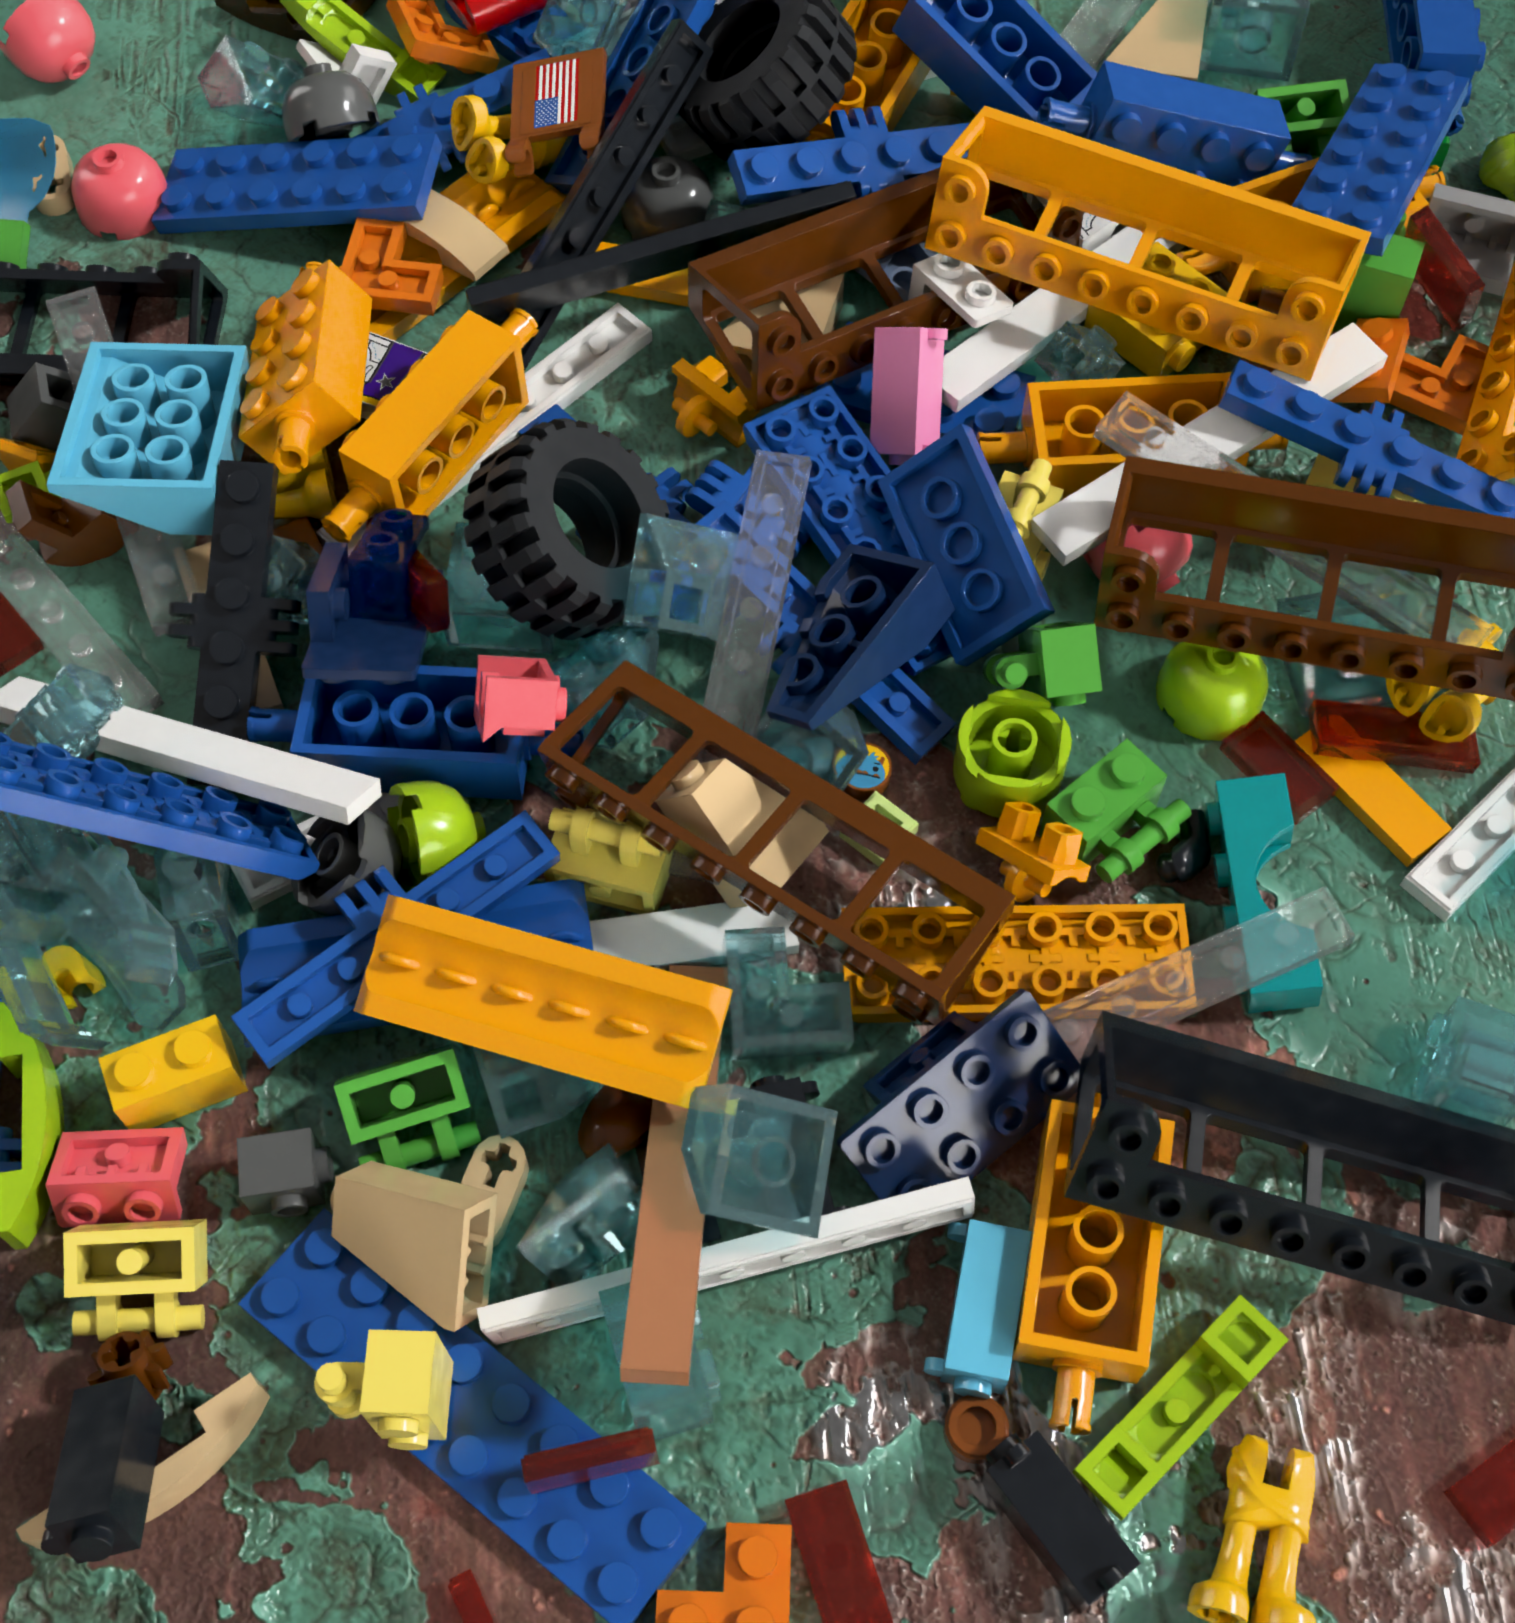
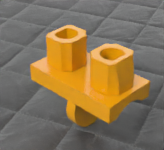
[671,355,760,448]
[975,801,1091,903]

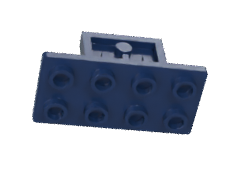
[301,542,444,685]
[837,989,1080,1200]

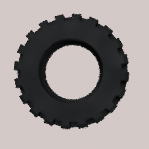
[678,0,857,161]
[463,418,674,640]

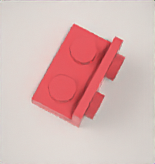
[45,1127,188,1228]

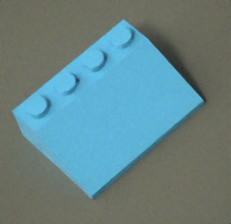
[46,342,250,535]

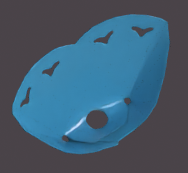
[0,118,56,223]

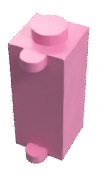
[870,327,948,465]

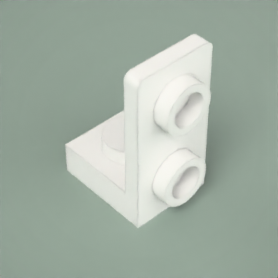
[295,39,397,105]
[908,253,1014,328]

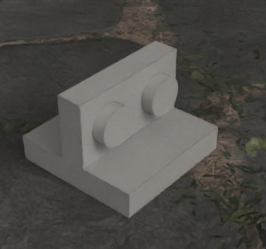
[1416,183,1515,296]

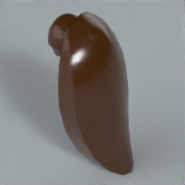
[578,1085,653,1166]

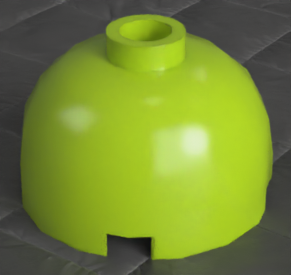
[1156,642,1268,741]
[387,781,486,893]

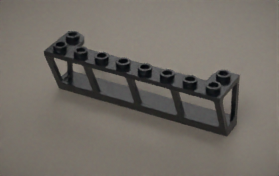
[0,252,228,386]
[1064,1010,1515,1325]

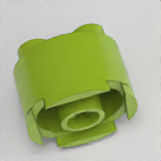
[953,689,1072,818]

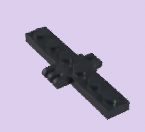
[166,460,302,788]

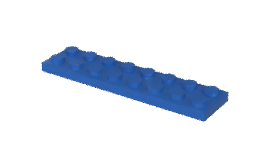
[238,1208,707,1623]

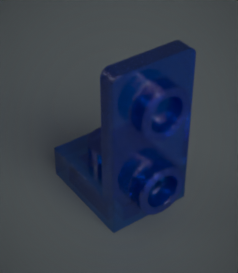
[348,508,429,622]

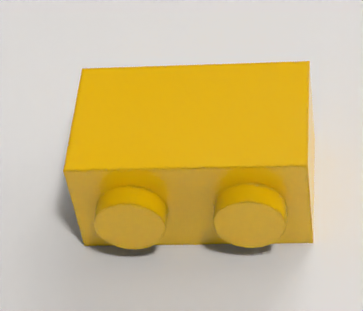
[98,1014,248,1129]

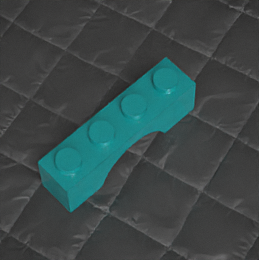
[1205,773,1323,1014]

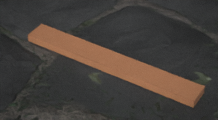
[620,965,727,1386]

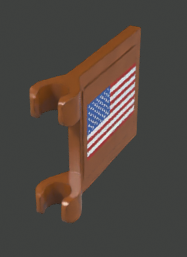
[505,47,607,178]

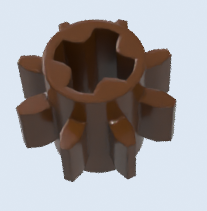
[87,1329,174,1400]

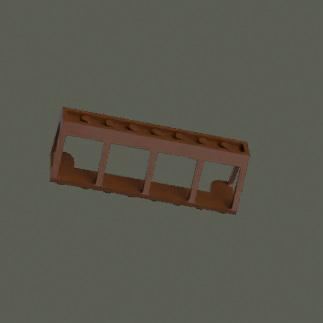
[688,157,1084,411]
[1094,455,1515,702]
[537,660,1016,1025]

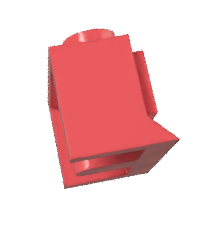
[474,655,567,742]

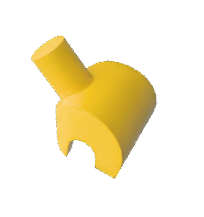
[11,945,106,1010]

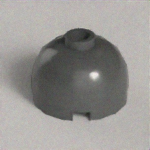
[282,63,380,142]
[621,156,716,241]
[291,809,403,917]

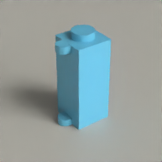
[923,1219,1032,1399]

